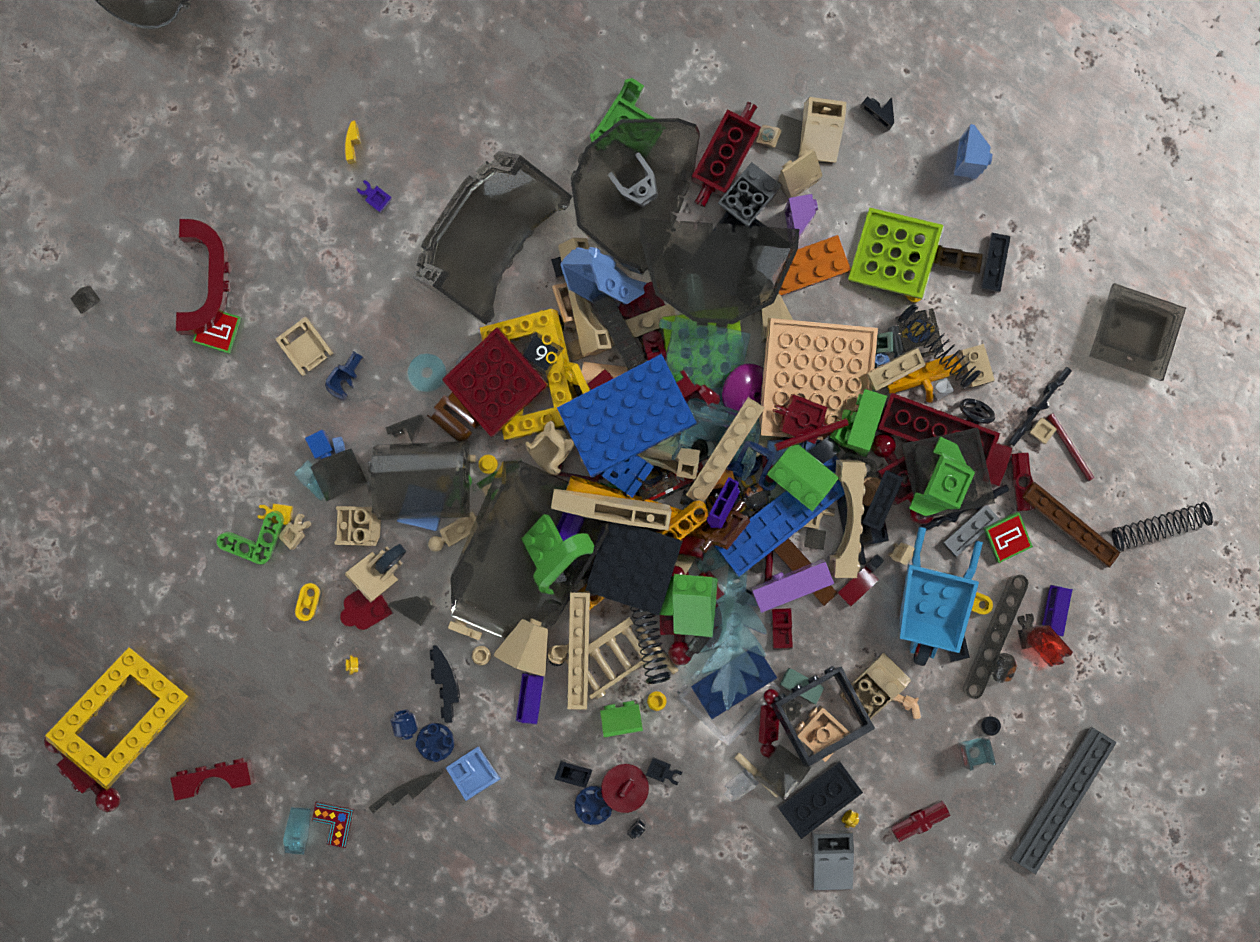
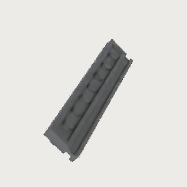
[1011,727,1117,874]

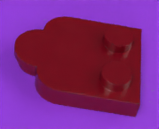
[618,280,665,320]
[340,589,394,630]

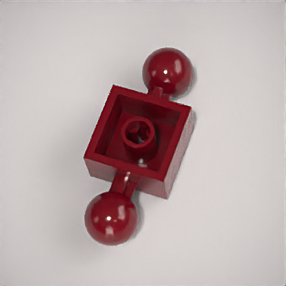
[871,433,934,525]
[659,566,693,666]
[44,737,121,812]

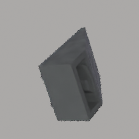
[718,162,782,227]
[812,830,854,890]

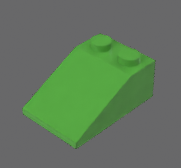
[673,574,718,637]
[600,700,643,737]

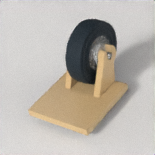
[345,544,406,602]

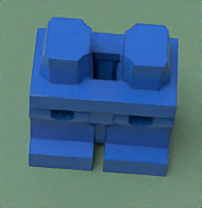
[600,455,654,498]

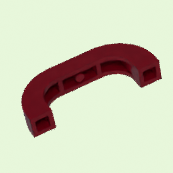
[176,219,231,335]

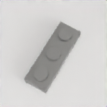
[943,504,999,557]

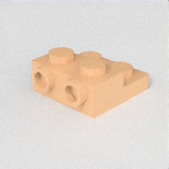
[795,706,849,762]

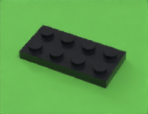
[778,761,863,839]

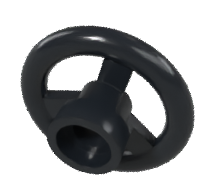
[959,398,996,425]

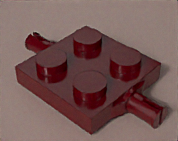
[773,394,833,444]

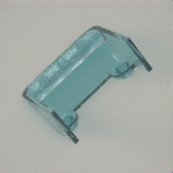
[671,398,761,481]

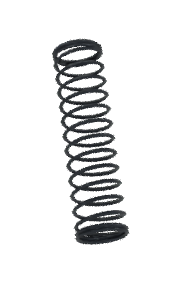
[898,303,981,389]
[1112,502,1213,552]
[630,606,671,684]

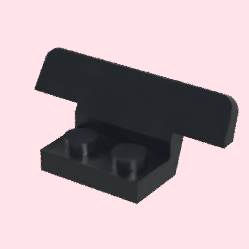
[837,494,889,565]

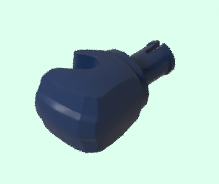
[325,351,363,400]

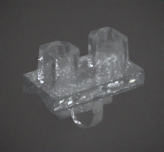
[724,769,759,802]

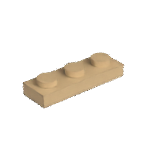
[866,348,925,391]

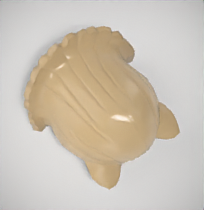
[525,421,574,475]

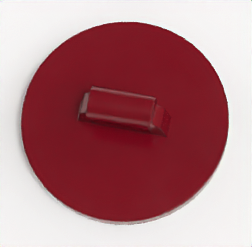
[601,764,649,813]

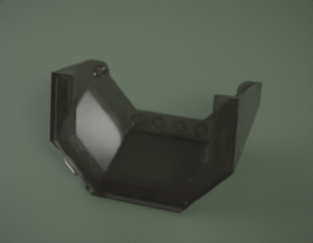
[413,151,573,325]

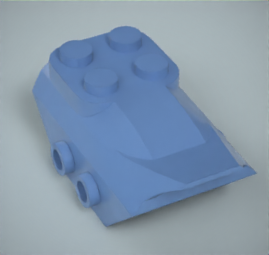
[560,247,646,304]

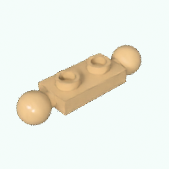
[428,507,494,551]

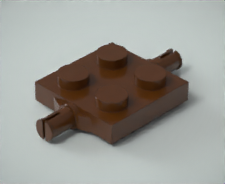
[696,500,750,553]

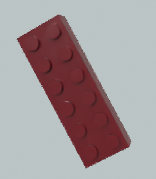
[876,393,1000,471]

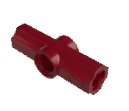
[1011,453,1034,511]
[891,800,951,842]

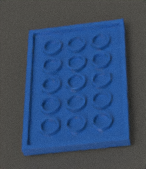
[557,354,697,477]

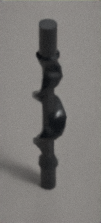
[1008,367,1072,447]
[920,484,1010,531]

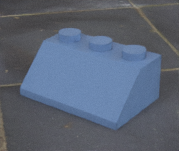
[954,124,993,179]

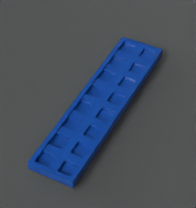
[714,455,845,577]

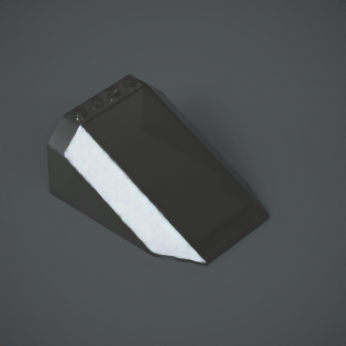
[450,461,609,639]

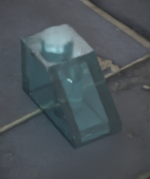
[283,807,311,855]

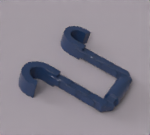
[726,441,777,491]

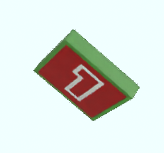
[193,312,242,354]
[983,512,1033,563]

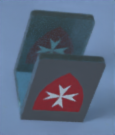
[959,737,996,771]

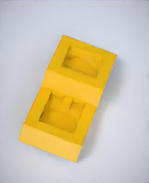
[345,120,361,164]

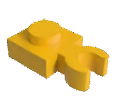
[258,504,293,525]

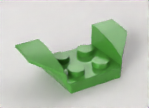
[909,437,975,516]

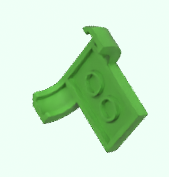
[590,78,666,159]
[522,514,594,594]

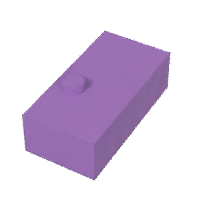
[751,559,834,613]

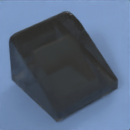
[70,286,100,314]

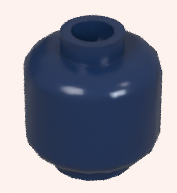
[390,710,418,740]

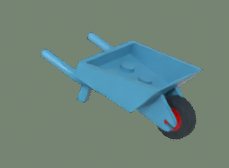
[899,527,983,666]

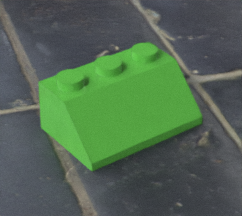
[844,389,887,457]
[767,444,839,512]

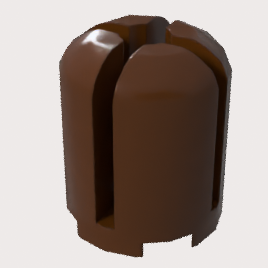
[427,392,480,442]

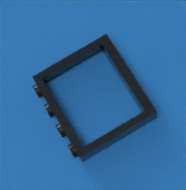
[771,666,875,767]

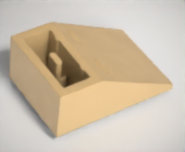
[799,97,847,163]
[777,148,823,199]
[839,652,911,720]

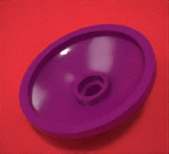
[722,363,764,418]

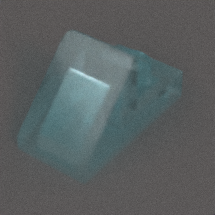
[294,460,335,501]

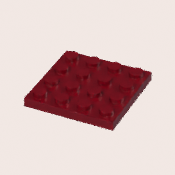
[442,327,548,437]

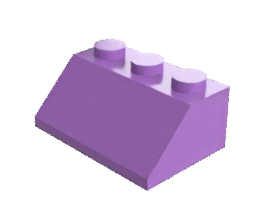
[784,194,818,246]

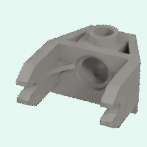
[608,152,658,208]

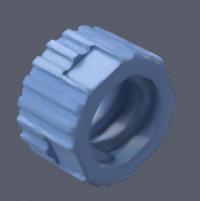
[332,437,346,455]

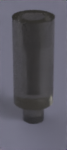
[685,627,717,658]

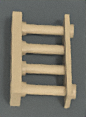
[565,617,655,700]

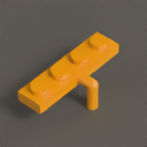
[886,354,963,403]

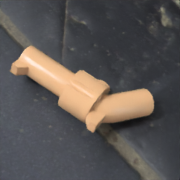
[893,694,921,719]

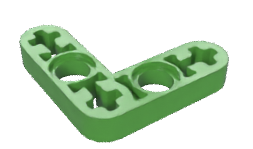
[217,511,284,564]

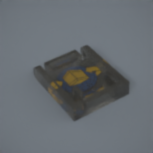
[895,308,944,358]
[637,465,678,501]

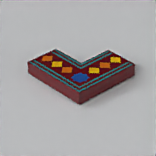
[312,801,354,848]

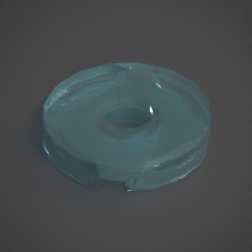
[408,353,447,392]

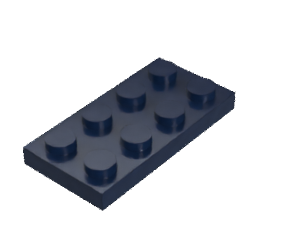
[691,645,777,719]

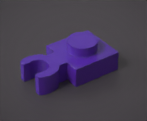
[357,180,392,213]

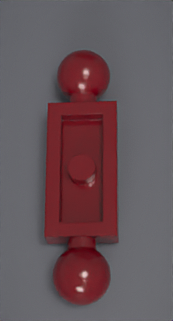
[759,689,779,758]

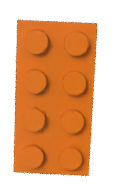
[772,235,851,296]

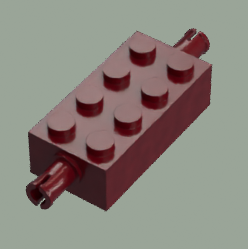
[691,102,761,207]

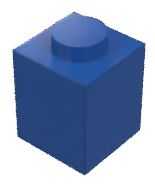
[305,430,335,461]

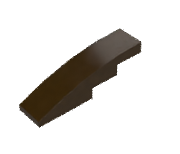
[909,242,983,274]

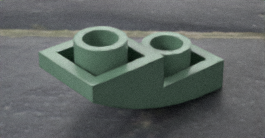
[779,668,824,705]

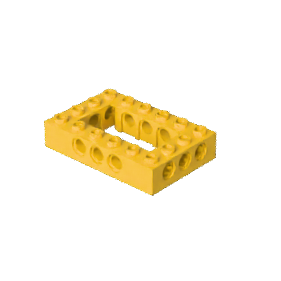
[480,309,577,440]
[45,648,189,790]

